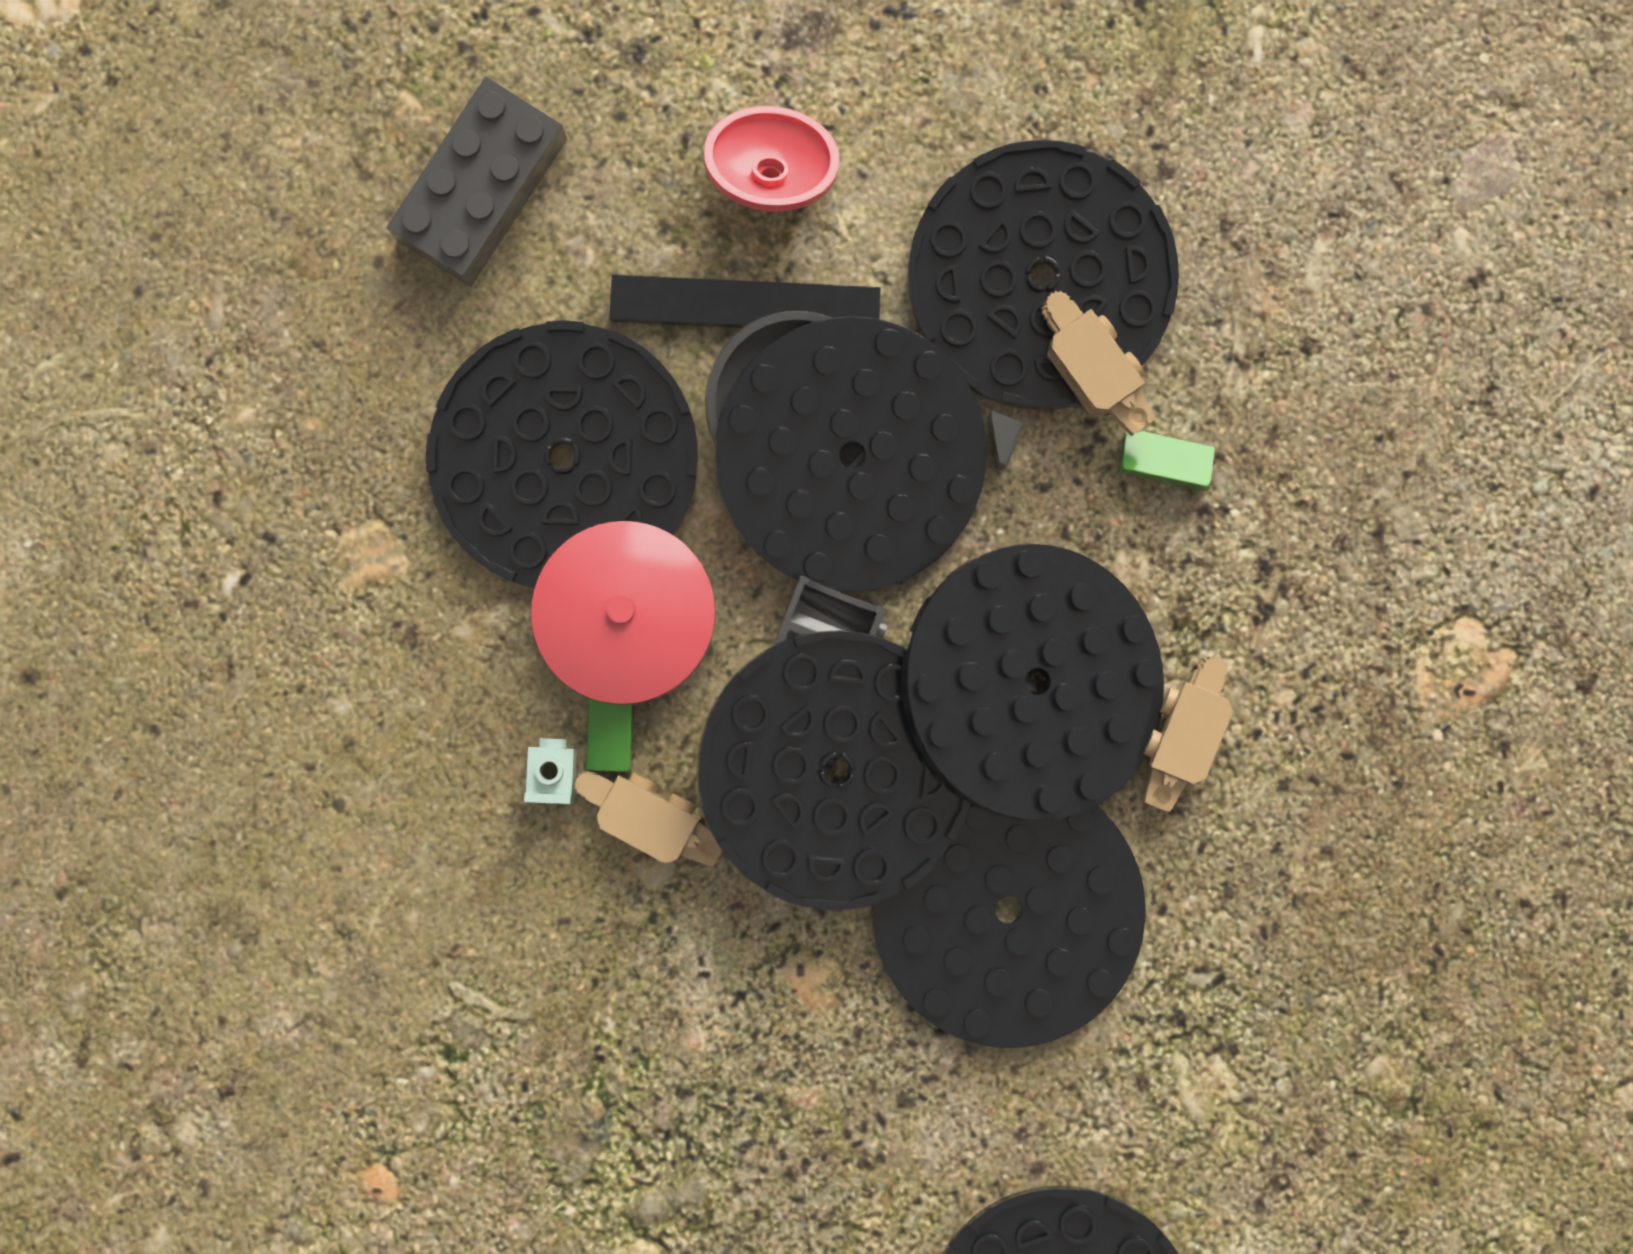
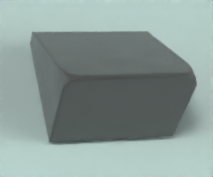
[987,411,1023,470]

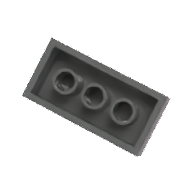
[386,76,568,287]

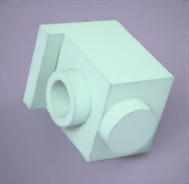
[524,738,578,804]

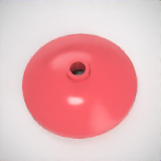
[703,106,839,212]

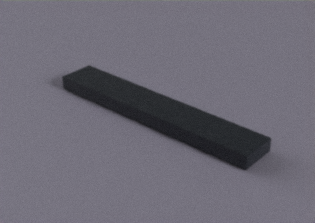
[609,274,881,328]

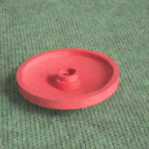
[531,521,716,705]

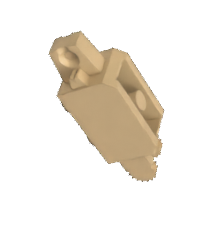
[1041,290,1156,436]
[1142,656,1233,812]
[574,771,723,867]

